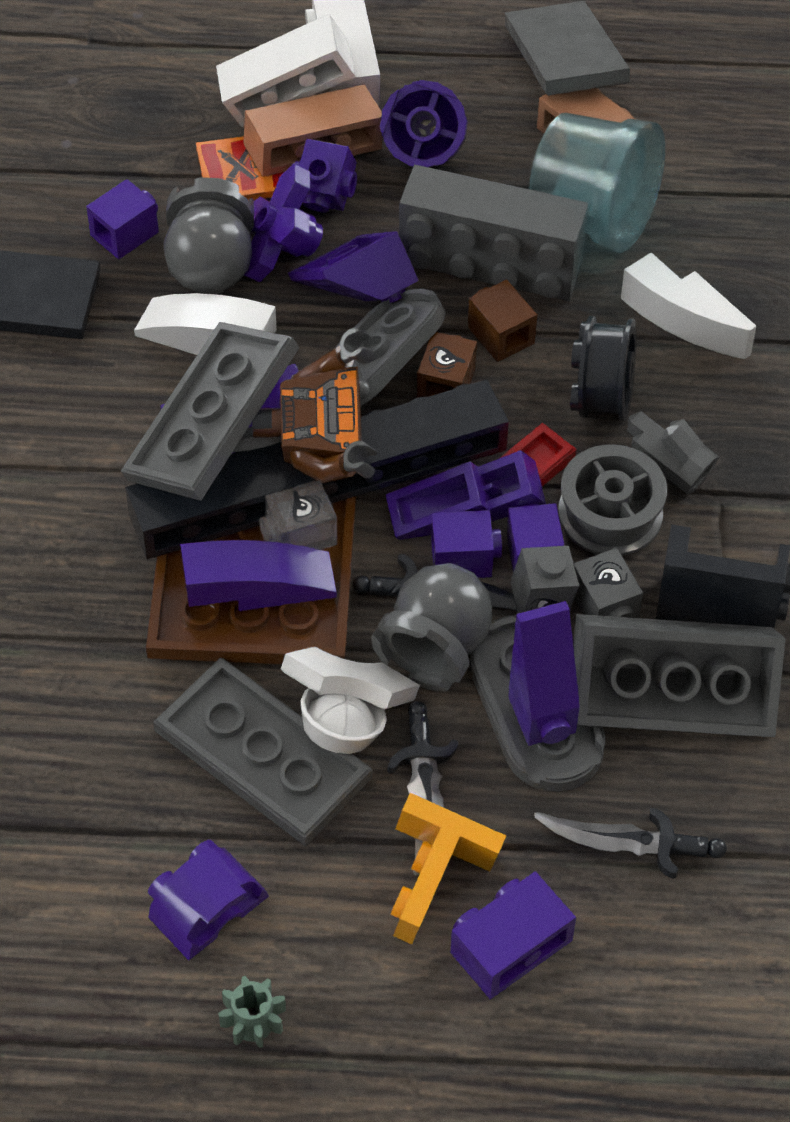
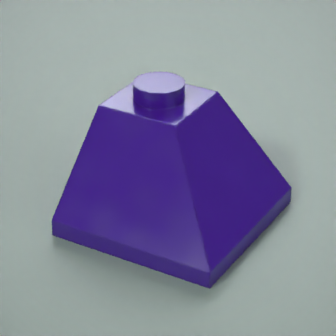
[288,231,419,303]

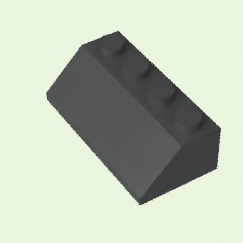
[573,614,786,737]

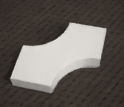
[281,647,420,709]

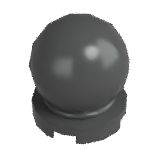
[163,177,255,294]
[371,563,492,692]

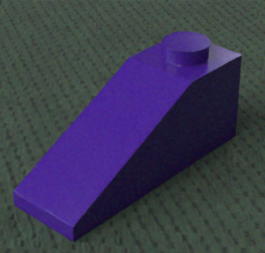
[508,601,580,746]

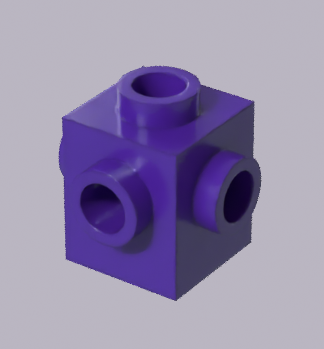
[295,139,357,213]

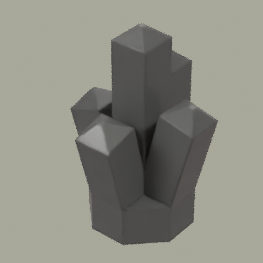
[627,411,719,495]

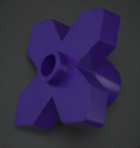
[244,163,323,282]

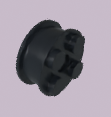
[570,315,637,421]

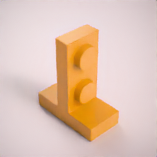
[390,793,506,944]

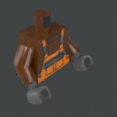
[252,328,377,483]

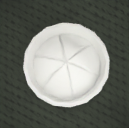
[300,688,387,754]

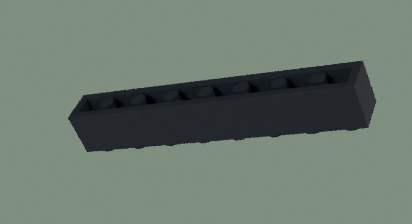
[125,380,509,560]

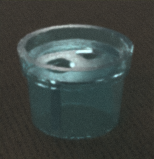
[529,113,665,253]

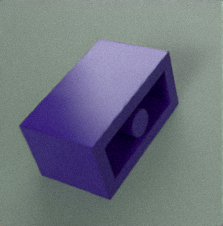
[450,871,576,1000]

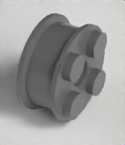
[558,444,667,556]

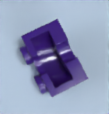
[148,840,269,961]

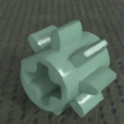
[218,976,286,1048]

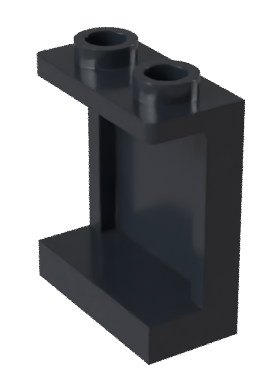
[655,524,790,628]

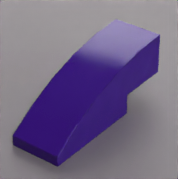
[386,450,546,540]
[180,540,337,611]

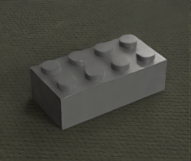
[399,164,589,301]

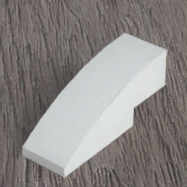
[621,253,756,359]
[134,293,277,355]

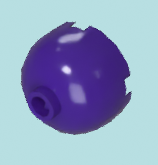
[380,80,468,168]

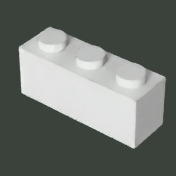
[305,0,380,105]
[216,14,355,127]

